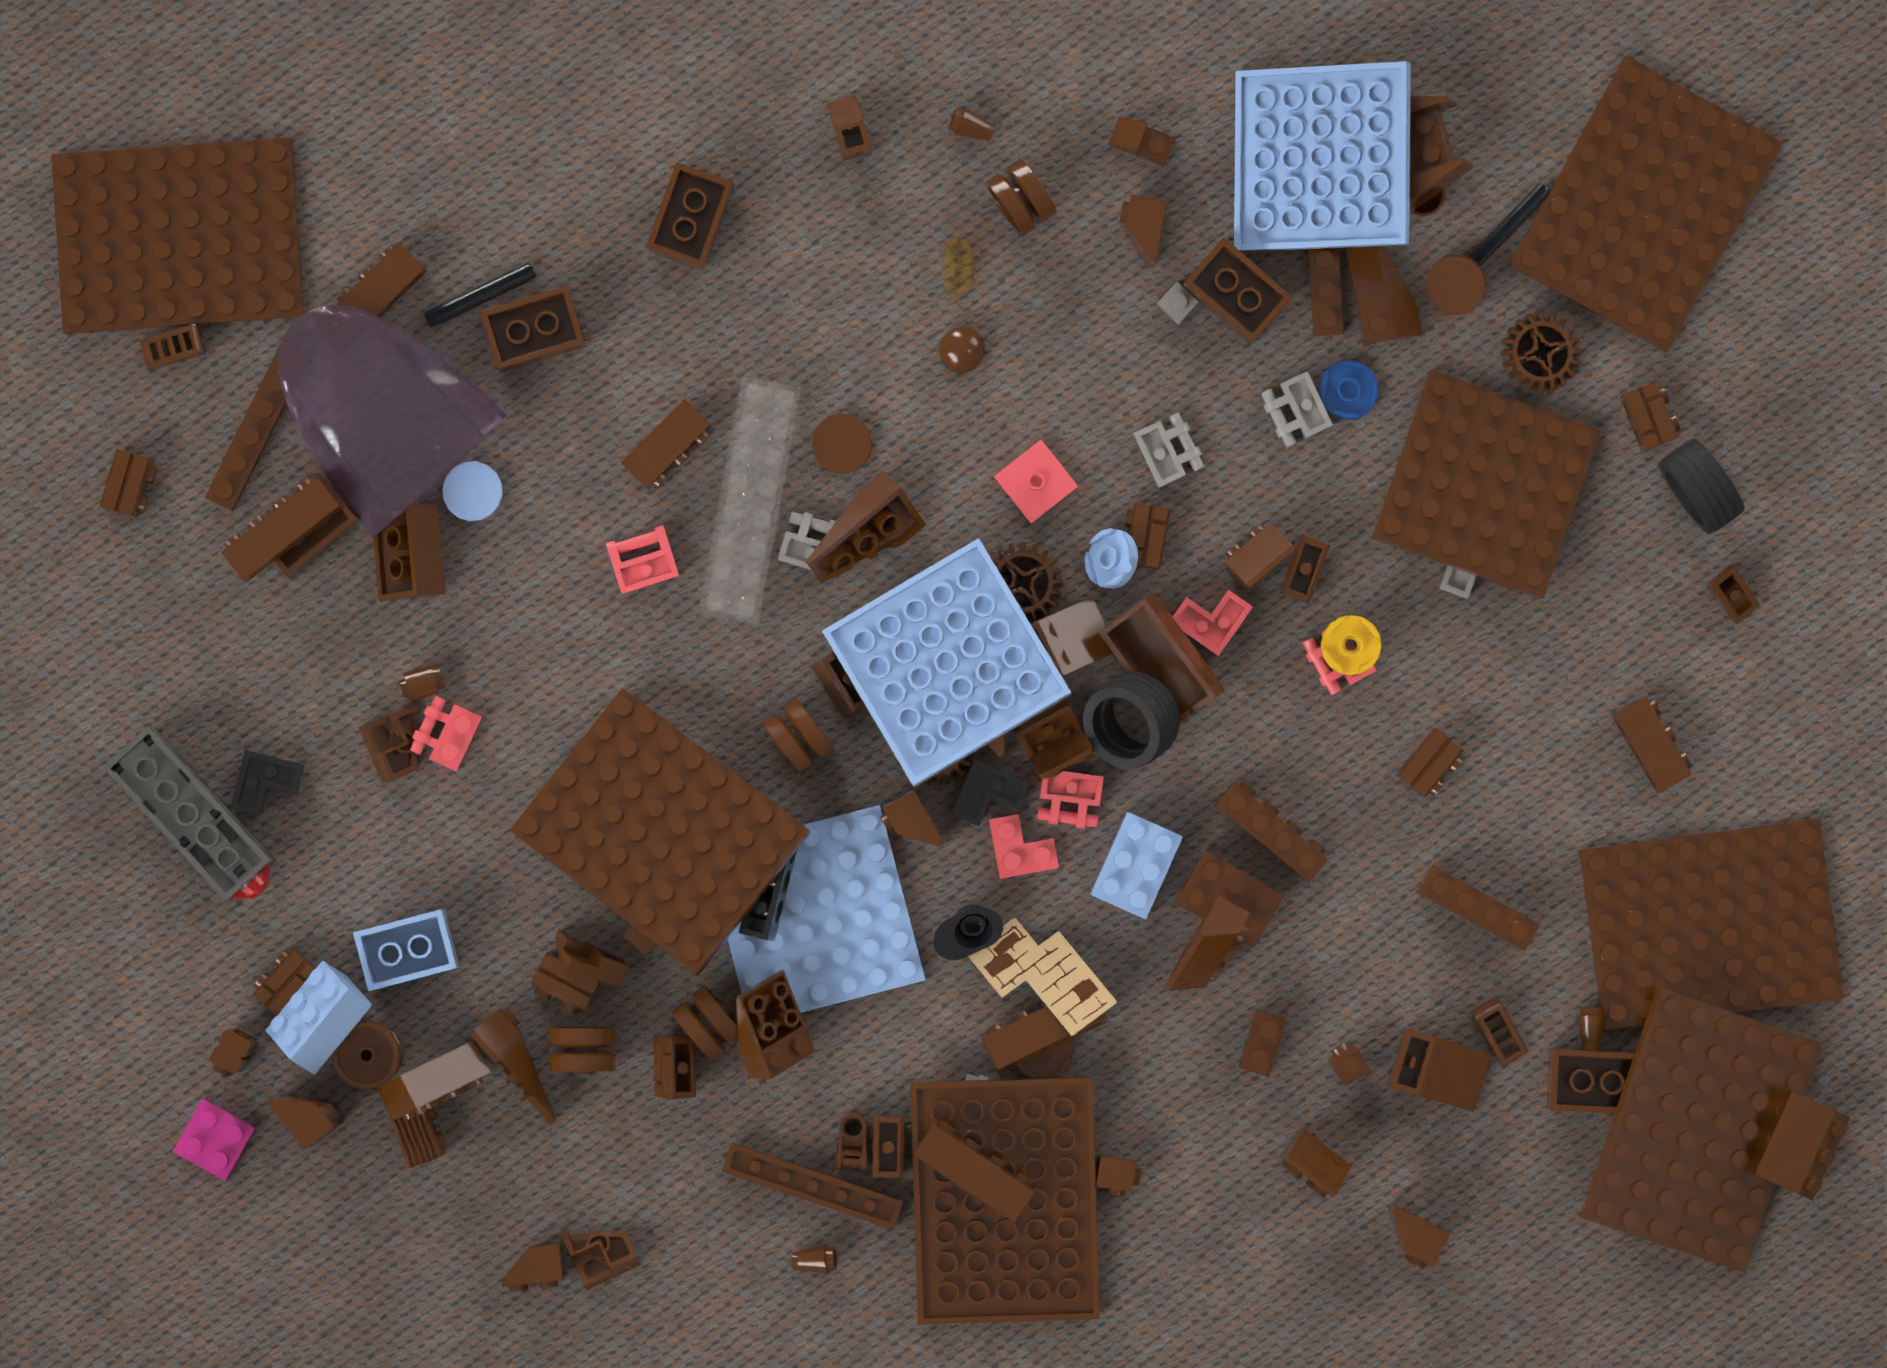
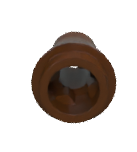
[948,107,995,141]
[1577,1007,1607,1051]
[792,1244,837,1274]

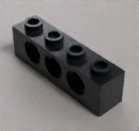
[739,823,804,941]

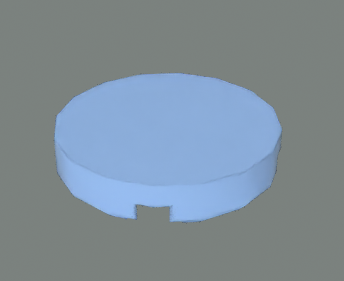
[442,461,503,522]
[1085,528,1138,589]

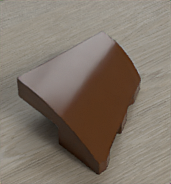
[359,704,419,783]
[556,930,629,988]
[560,1231,641,1290]

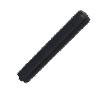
[1468,183,1550,266]
[424,263,536,327]

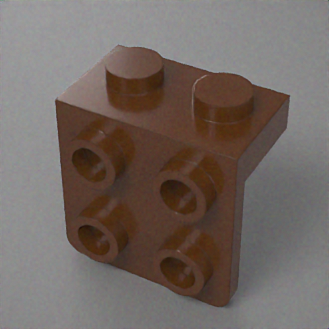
[1013,701,1094,779]

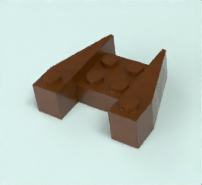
[1410,96,1473,213]

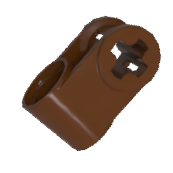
[836,1111,868,1170]

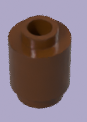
[399,665,446,701]

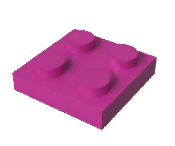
[173,1098,256,1181]

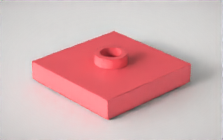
[994,440,1078,524]

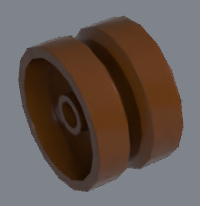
[985,158,1057,237]
[762,698,835,775]
[671,985,738,1062]
[332,1021,403,1089]
[549,1027,616,1074]

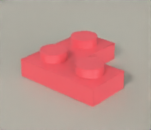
[1173,590,1253,656]
[989,814,1059,879]

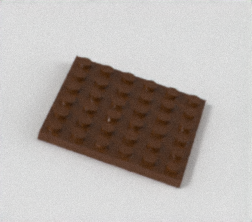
[1372,370,1601,599]

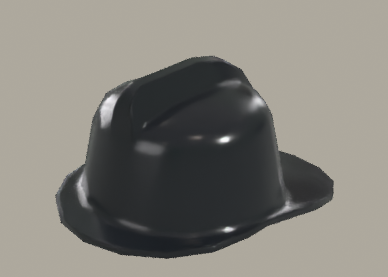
[933,904,1003,960]

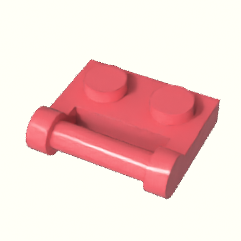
[606,525,679,595]

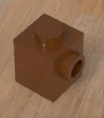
[1327,1042,1371,1086]
[1096,1155,1141,1196]

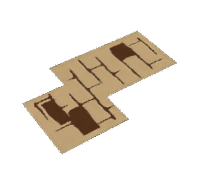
[968,918,1117,1036]

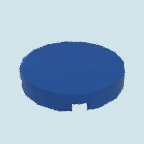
[1318,360,1379,420]

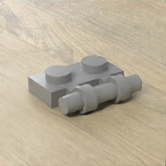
[1261,371,1333,448]
[1133,412,1205,489]
[778,511,836,570]

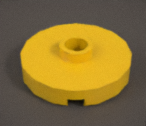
[1321,615,1381,676]

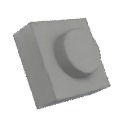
[1156,282,1199,325]
[1439,566,1476,599]

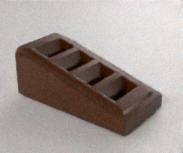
[140,323,206,370]
[1470,997,1529,1067]

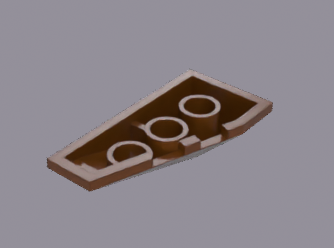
[1345,246,1422,346]
[806,471,926,583]
[469,1008,557,1124]

